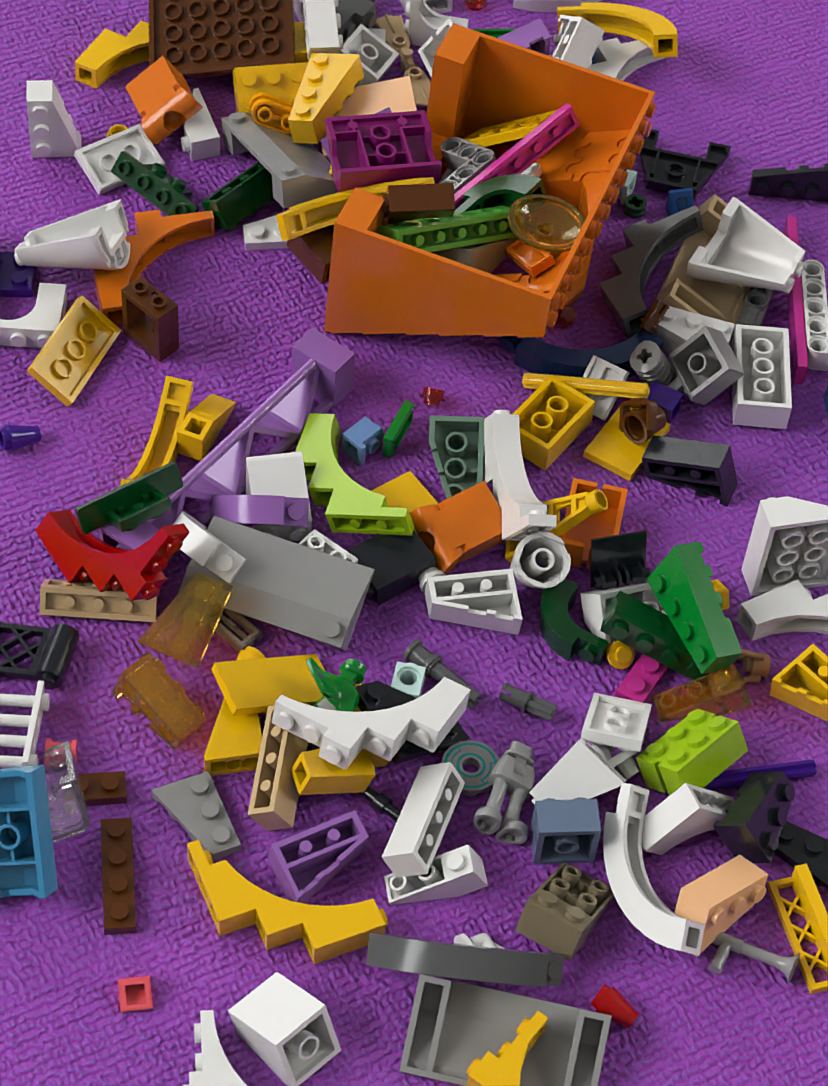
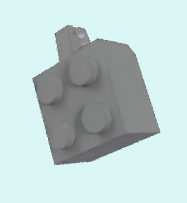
[667,326,745,405]

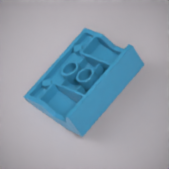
[0,765,58,898]

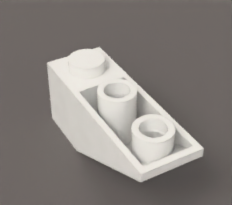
[384,844,488,905]

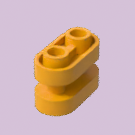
[249,92,293,134]

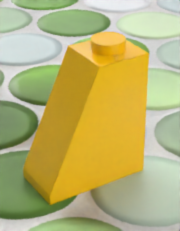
[204,698,262,776]

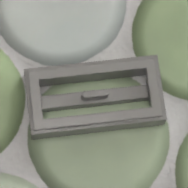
[201,605,262,652]

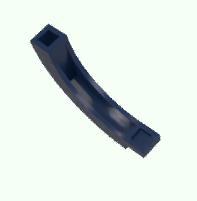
[500,328,664,378]

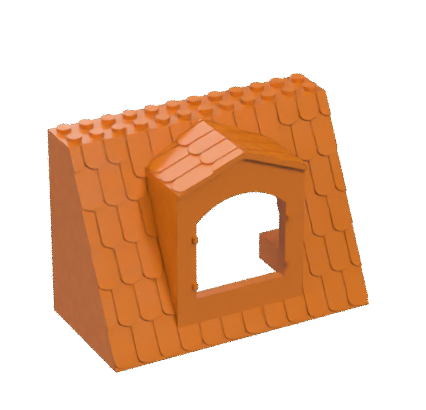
[324,23,657,338]

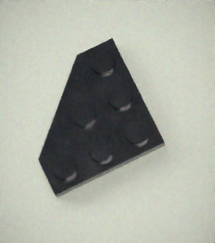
[355,680,469,764]

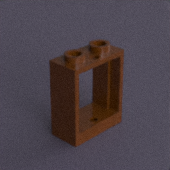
[121,277,179,362]

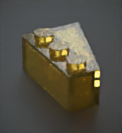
[137,572,233,667]
[111,652,207,750]

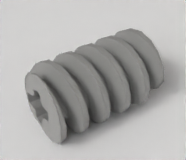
[630,340,676,388]

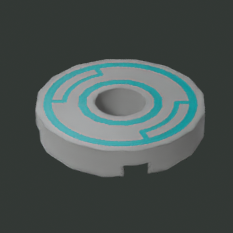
[441,740,499,797]

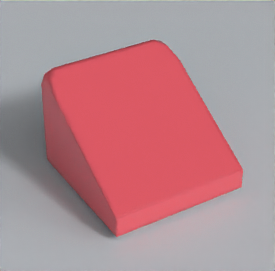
[118,975,153,1012]

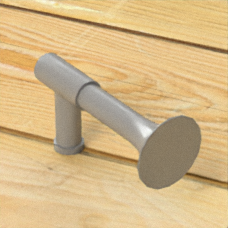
[708,932,800,984]

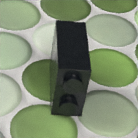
[348,530,436,605]

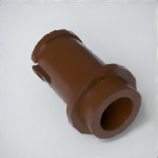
[639,298,670,334]

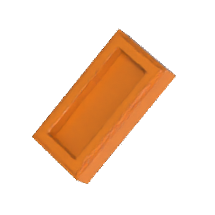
[505,236,555,277]

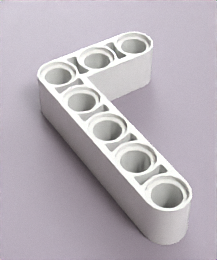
[801,260,828,371]

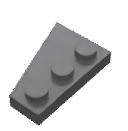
[151,771,241,860]

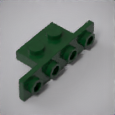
[111,151,199,216]
[75,462,184,534]

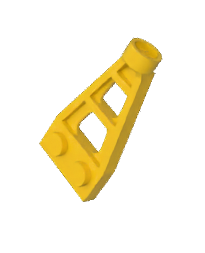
[505,489,608,563]

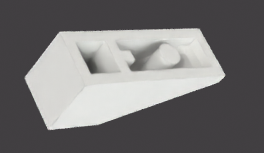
[181,88,220,161]

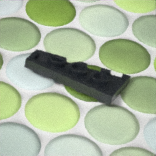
[774,821,828,889]

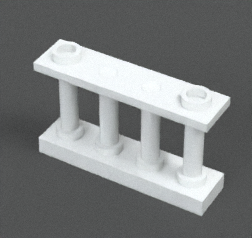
[0,681,50,768]

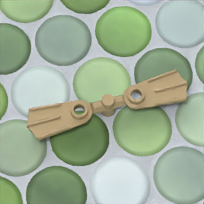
[374,14,431,107]

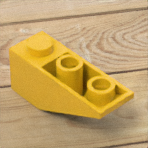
[177,394,236,461]

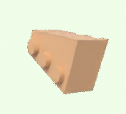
[674,855,768,957]

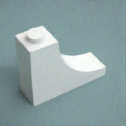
[642,783,735,855]

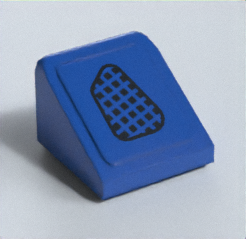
[665,188,694,216]

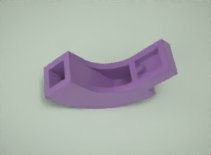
[211,495,309,527]

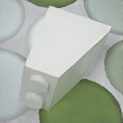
[246,451,312,541]
[228,972,341,1086]

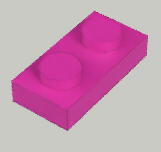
[615,653,669,703]

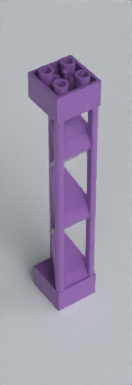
[98,328,355,572]

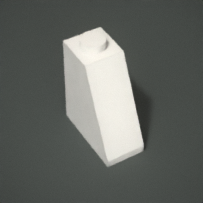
[529,739,627,805]

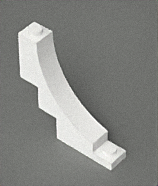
[484,410,557,541]

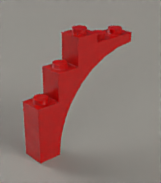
[35,509,190,601]

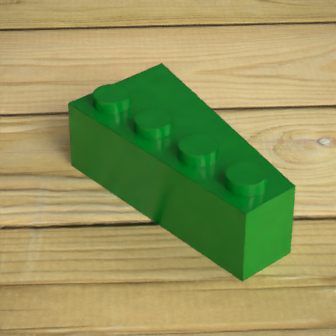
[646,541,742,674]

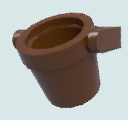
[619,397,666,445]

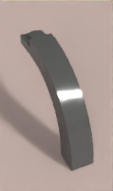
[366,933,564,987]

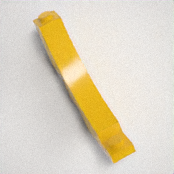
[187,840,388,964]

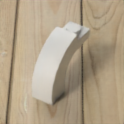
[173,511,247,583]

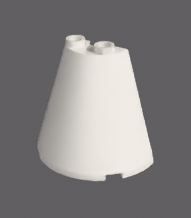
[687,197,806,294]
[15,199,130,270]

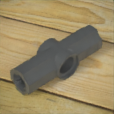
[737,287,774,326]

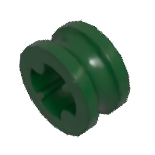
[623,194,647,219]

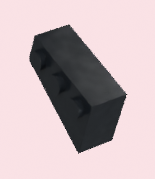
[713,771,795,863]

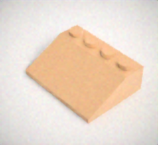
[320,76,417,161]

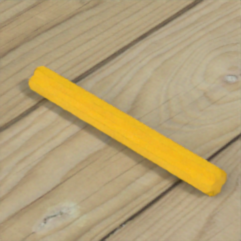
[522,372,650,398]

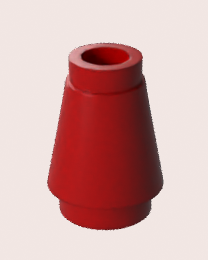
[590,984,640,1029]

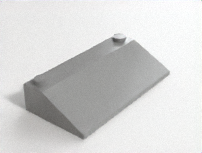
[221,112,338,208]
[179,516,375,652]
[399,974,611,1086]

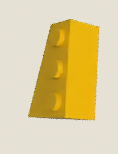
[770,644,828,722]

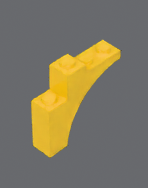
[291,683,389,795]

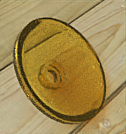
[508,194,585,253]

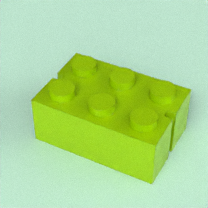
[636,708,748,795]

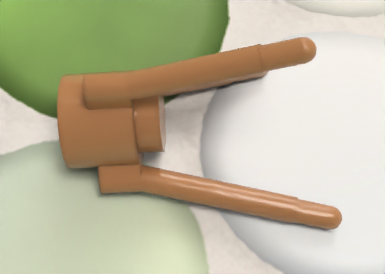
[702,649,770,690]

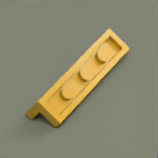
[767,863,828,994]

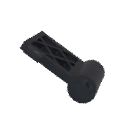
[0,622,80,690]

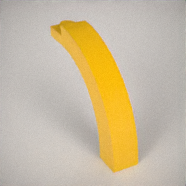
[557,2,678,58]
[276,177,435,240]
[120,376,195,486]

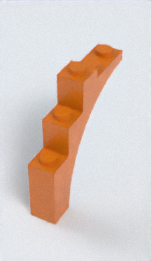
[93,210,214,325]

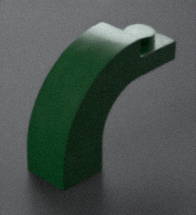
[454,174,548,215]
[539,578,609,666]

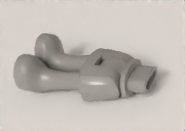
[473,741,535,844]

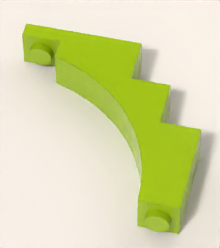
[295,413,415,535]

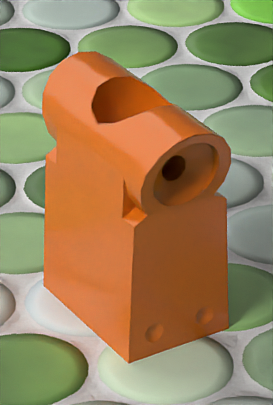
[125,55,203,145]
[410,481,505,574]

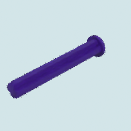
[704,759,817,790]

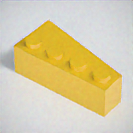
[288,53,364,144]

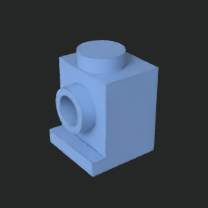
[342,416,384,466]

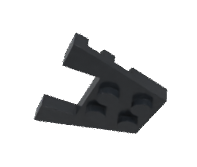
[640,129,731,198]

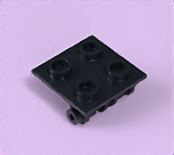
[590,530,651,590]

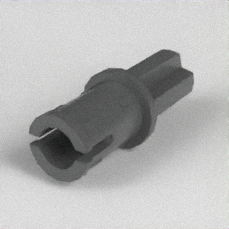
[499,683,557,721]

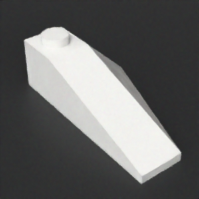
[580,581,664,649]

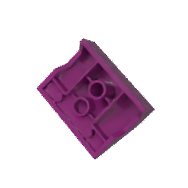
[325,110,442,192]

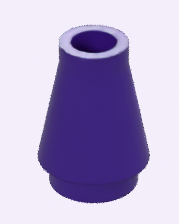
[0,425,41,452]

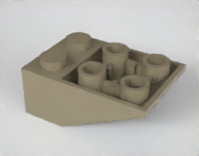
[515,862,615,961]

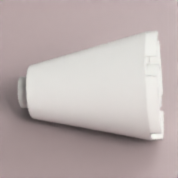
[510,531,571,589]

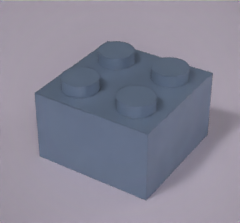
[530,797,601,864]

